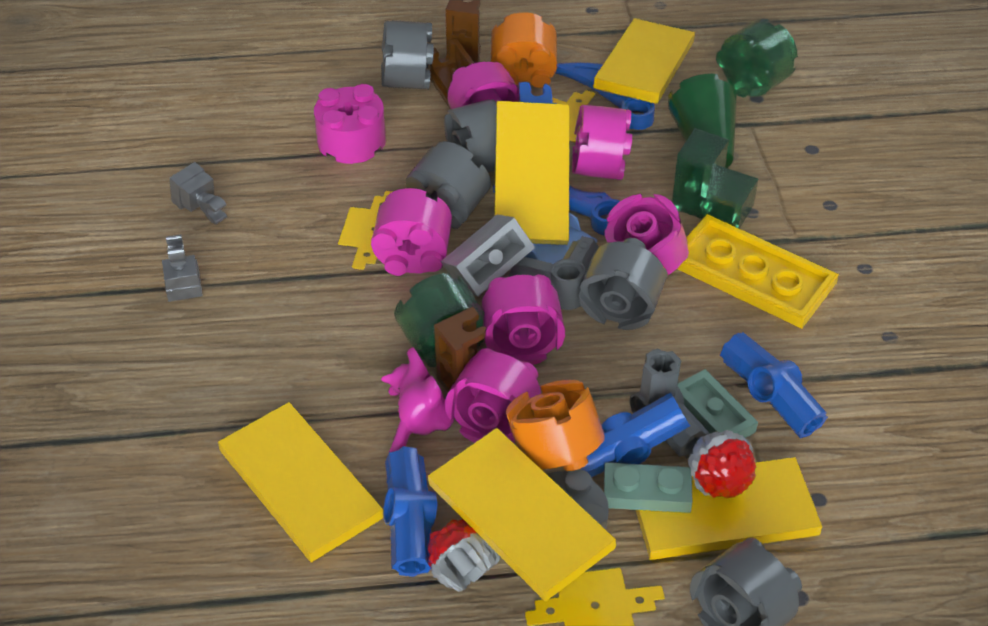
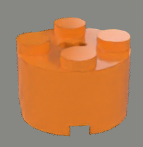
[491,12,557,88]
[506,380,605,471]

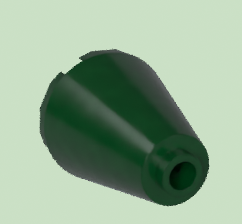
[668,73,737,174]

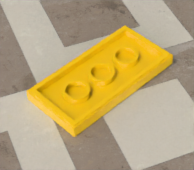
[593,18,695,104]
[494,101,569,245]
[677,214,839,329]
[218,402,383,563]
[428,428,616,602]
[636,457,822,560]

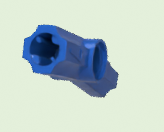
[720,332,828,438]
[568,392,690,477]
[383,446,437,577]

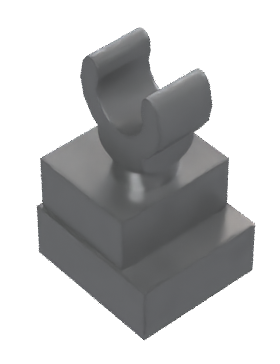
[169,162,227,225]
[162,234,203,302]

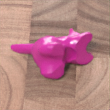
[381,347,454,452]

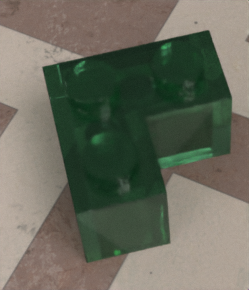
[672,128,758,229]

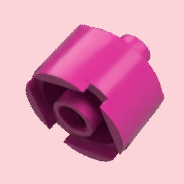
[448,62,519,109]
[314,84,386,164]
[571,105,632,180]
[371,188,452,276]
[605,194,689,275]
[481,275,565,365]
[445,348,541,443]

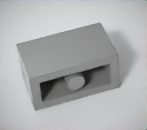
[441,214,535,296]

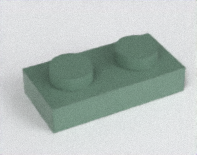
[677,369,758,438]
[603,462,692,513]

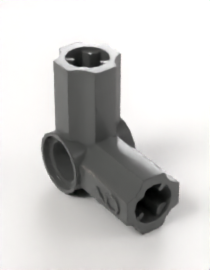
[509,236,600,310]
[629,348,709,458]

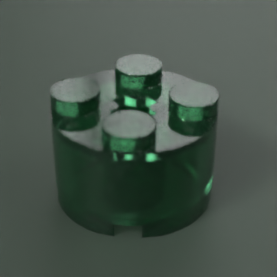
[716,18,798,97]
[394,273,484,367]

